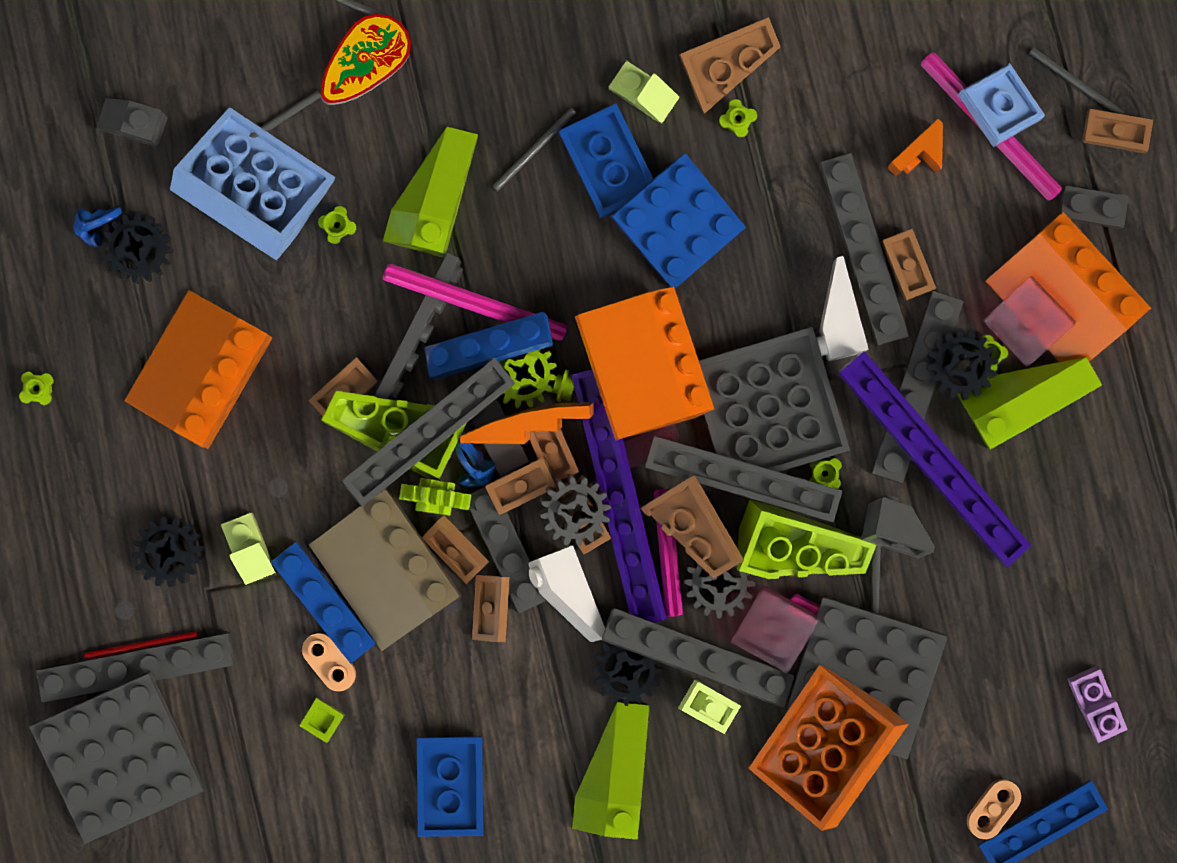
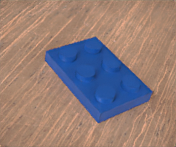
[559,104,653,219]
[417,736,484,837]

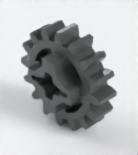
[539,474,611,546]
[684,561,755,618]

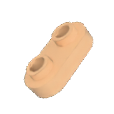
[302,633,356,691]
[967,779,1021,839]

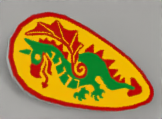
[321,14,411,105]

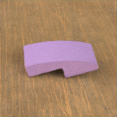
[1067,666,1128,743]

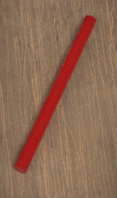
[85,631,198,661]

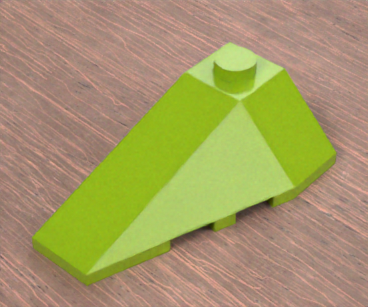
[383,127,478,258]
[957,357,1102,449]
[321,391,466,480]
[737,499,876,579]
[572,702,649,840]

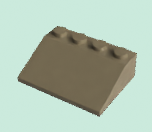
[309,489,462,651]

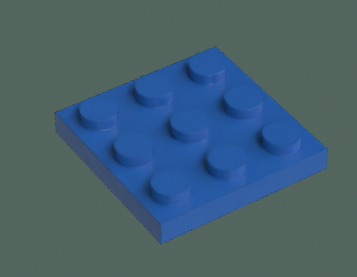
[611,153,746,289]

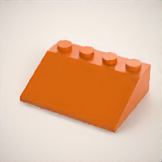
[985,212,1151,363]
[575,286,715,440]
[124,290,272,449]
[748,665,909,831]

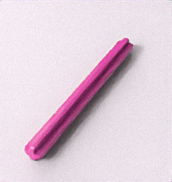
[921,52,1062,201]
[383,264,567,341]

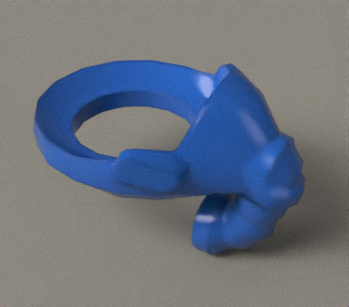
[73,206,122,247]
[455,438,496,488]

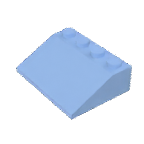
[170,107,335,261]

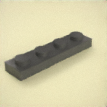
[469,487,547,614]

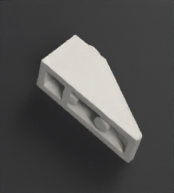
[816,256,869,362]
[528,546,605,642]

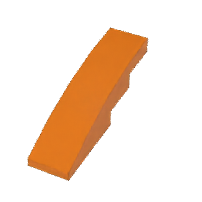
[460,402,594,444]

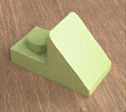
[609,60,679,124]
[221,513,276,585]
[678,680,741,734]

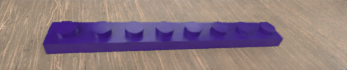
[837,351,1031,567]
[571,370,667,623]

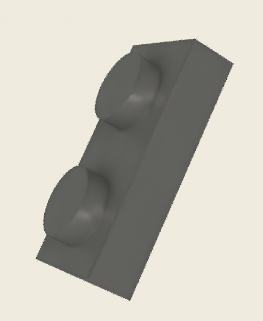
[1059,186,1129,229]

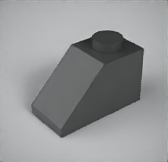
[96,98,168,147]
[861,496,935,559]

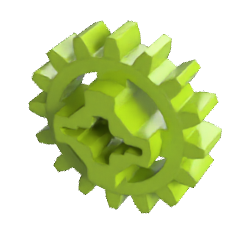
[499,349,557,409]
[399,478,471,516]

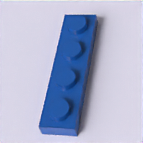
[424,312,553,380]
[271,542,376,664]
[977,780,1108,863]

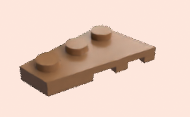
[679,17,780,114]
[640,476,744,578]

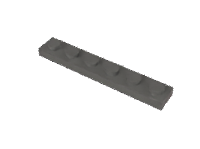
[819,153,909,347]
[375,253,463,400]
[870,291,964,484]
[341,358,515,507]
[645,436,842,522]
[601,608,794,707]
[36,633,235,703]

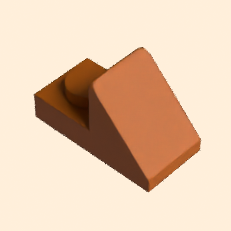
[887,119,943,177]

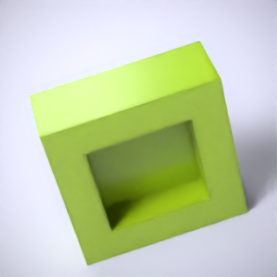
[299,697,345,743]

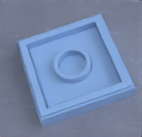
[958,63,1045,147]

